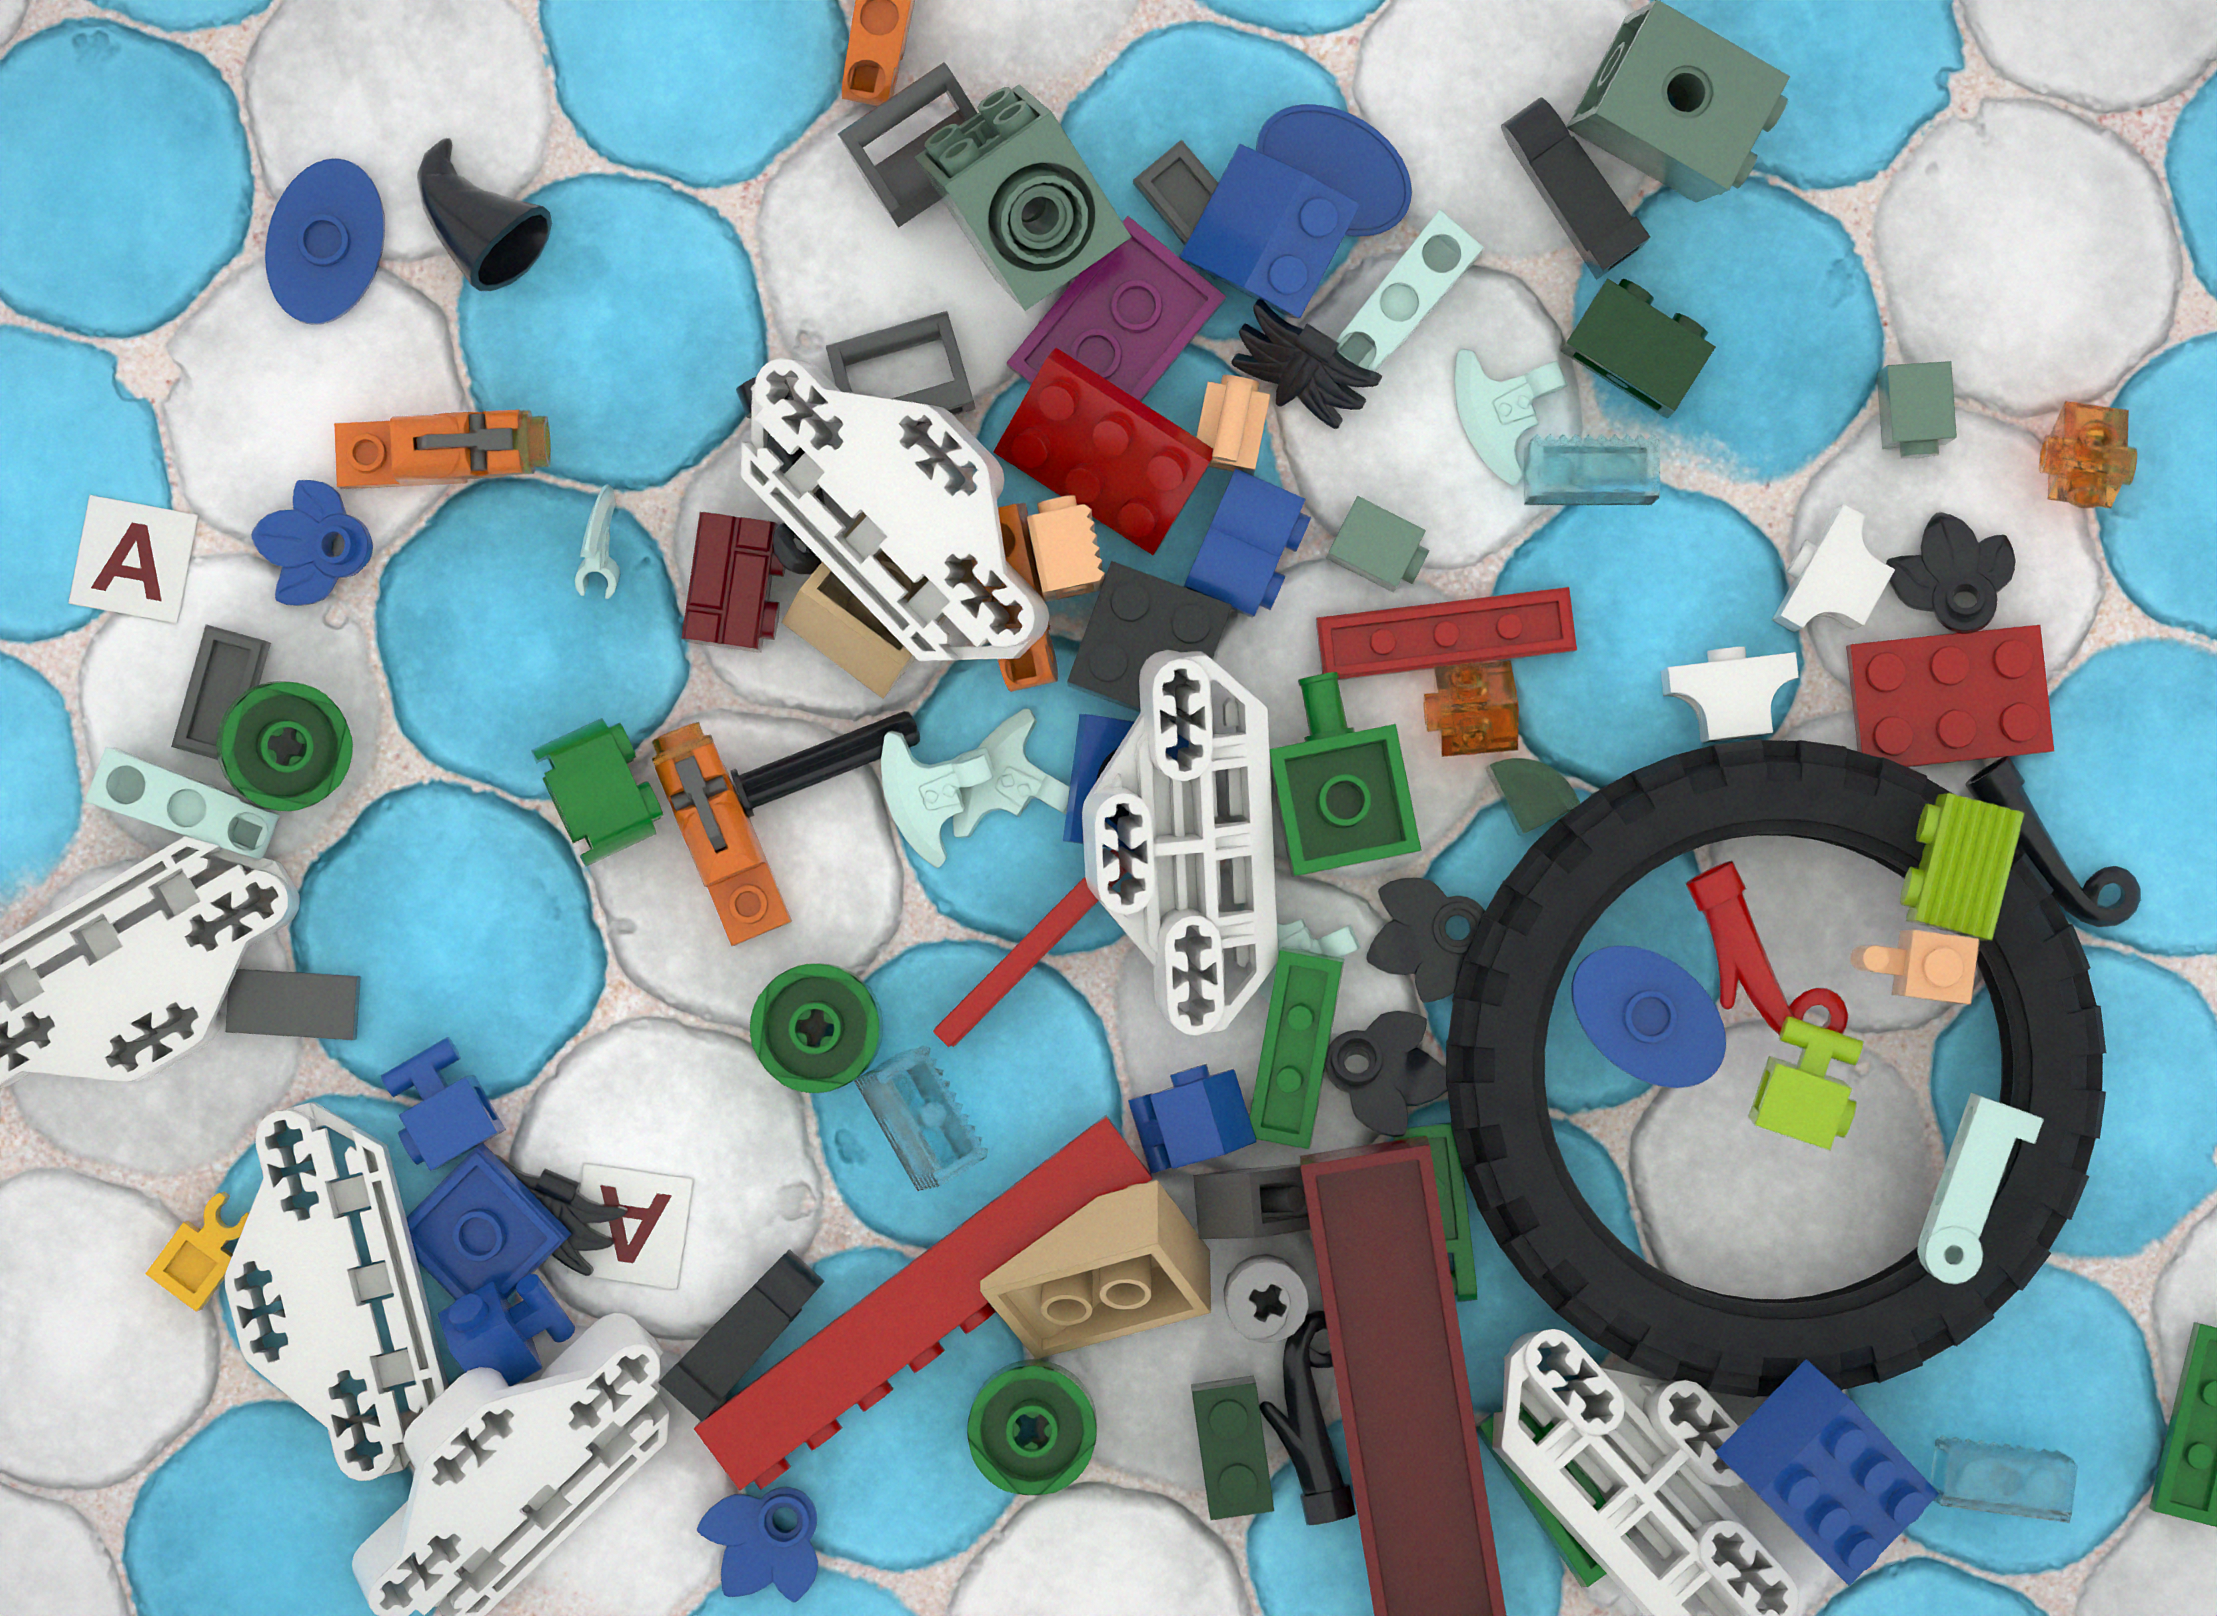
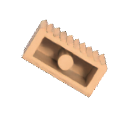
[1027,496,1105,602]

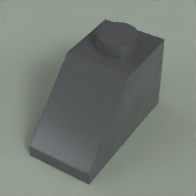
[1193,1164,1311,1239]

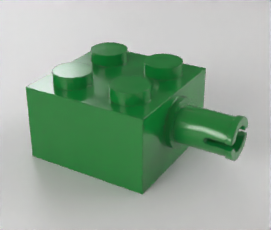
[1269,672,1422,877]

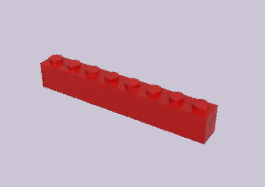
[693,1115,1153,1490]

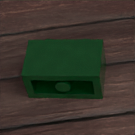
[1561,278,1716,419]
[1191,1375,1274,1520]

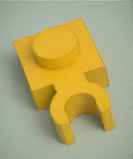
[145,1192,250,1312]

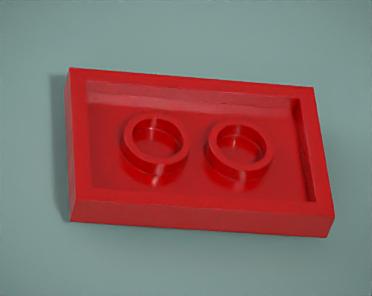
[993,347,1213,555]
[1846,625,2054,767]

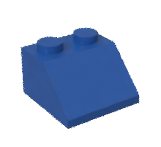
[1179,144,1361,319]

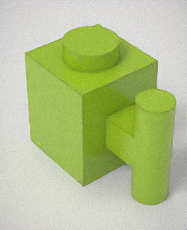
[1748,1016,1863,1150]

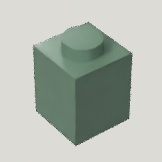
[1877,361,1957,458]
[1326,495,1430,592]

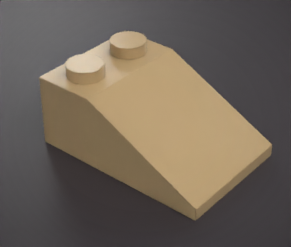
[781,512,976,699]
[980,1180,1211,1359]

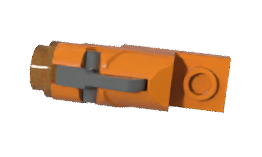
[334,409,551,489]
[651,722,792,946]

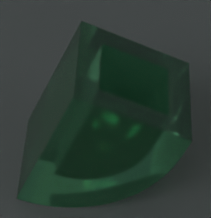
[1484,758,1581,835]

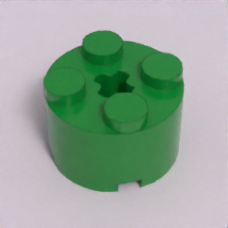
[216,681,353,811]
[531,718,664,867]
[750,963,883,1093]
[967,1359,1097,1495]

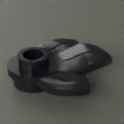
[1886,512,2016,634]
[1366,878,1485,1003]
[1325,1011,1448,1137]

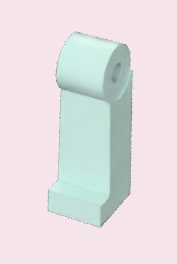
[1336,209,1484,372]
[84,747,280,860]
[1917,1093,2043,1284]

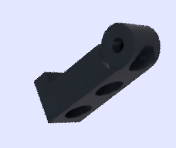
[1501,97,1650,280]
[658,1249,825,1422]

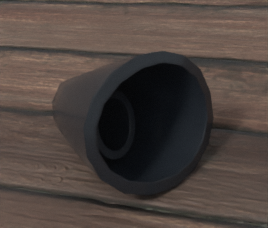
[417,138,552,291]

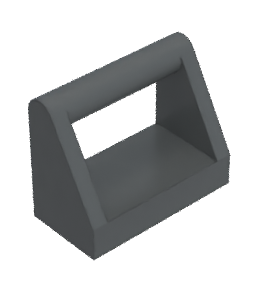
[838,62,977,228]
[825,311,976,427]

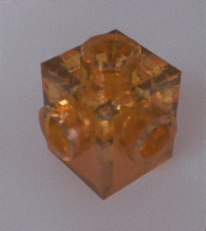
[2039,401,2137,508]
[1423,660,1518,757]

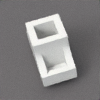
[1772,504,1895,632]
[1660,647,1799,743]

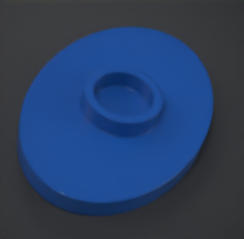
[1256,104,1412,236]
[265,158,385,325]
[1571,946,1726,1088]

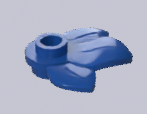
[251,480,373,606]
[697,1487,818,1603]

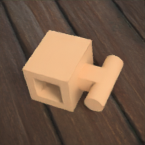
[1196,375,1271,476]
[1850,930,1979,1004]

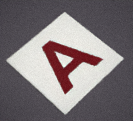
[69,495,198,624]
[567,1163,694,1290]

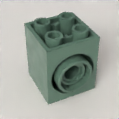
[1566,0,1790,203]
[914,84,1131,311]

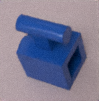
[381,1037,506,1171]
[1128,1064,1257,1174]
[437,1274,575,1387]

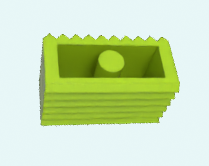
[1900,793,2024,941]

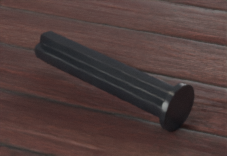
[730,711,920,818]

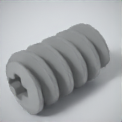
[1223,1254,1309,1343]

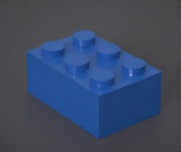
[1715,1359,1939,1586]

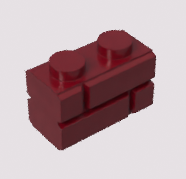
[681,512,786,653]

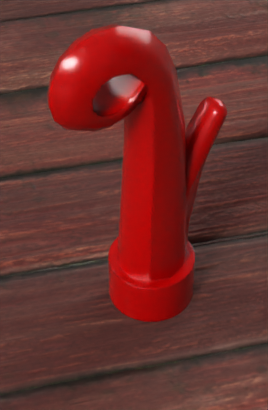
[1686,861,1848,1048]

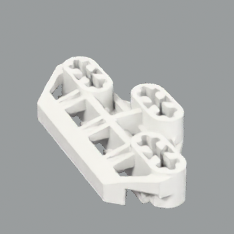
[741,358,1049,661]
[1082,650,1278,1036]
[0,836,300,1089]
[225,1102,449,1481]
[352,1313,669,1616]
[1492,1329,1800,1616]

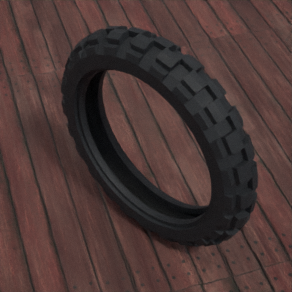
[1446,739,2107,1398]

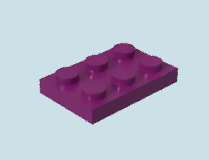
[1006,216,1226,402]

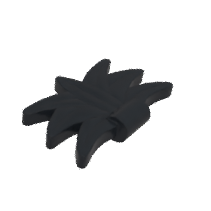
[1231,299,1382,429]
[495,1154,628,1276]

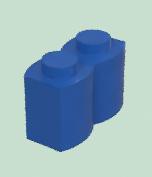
[1183,468,1311,618]

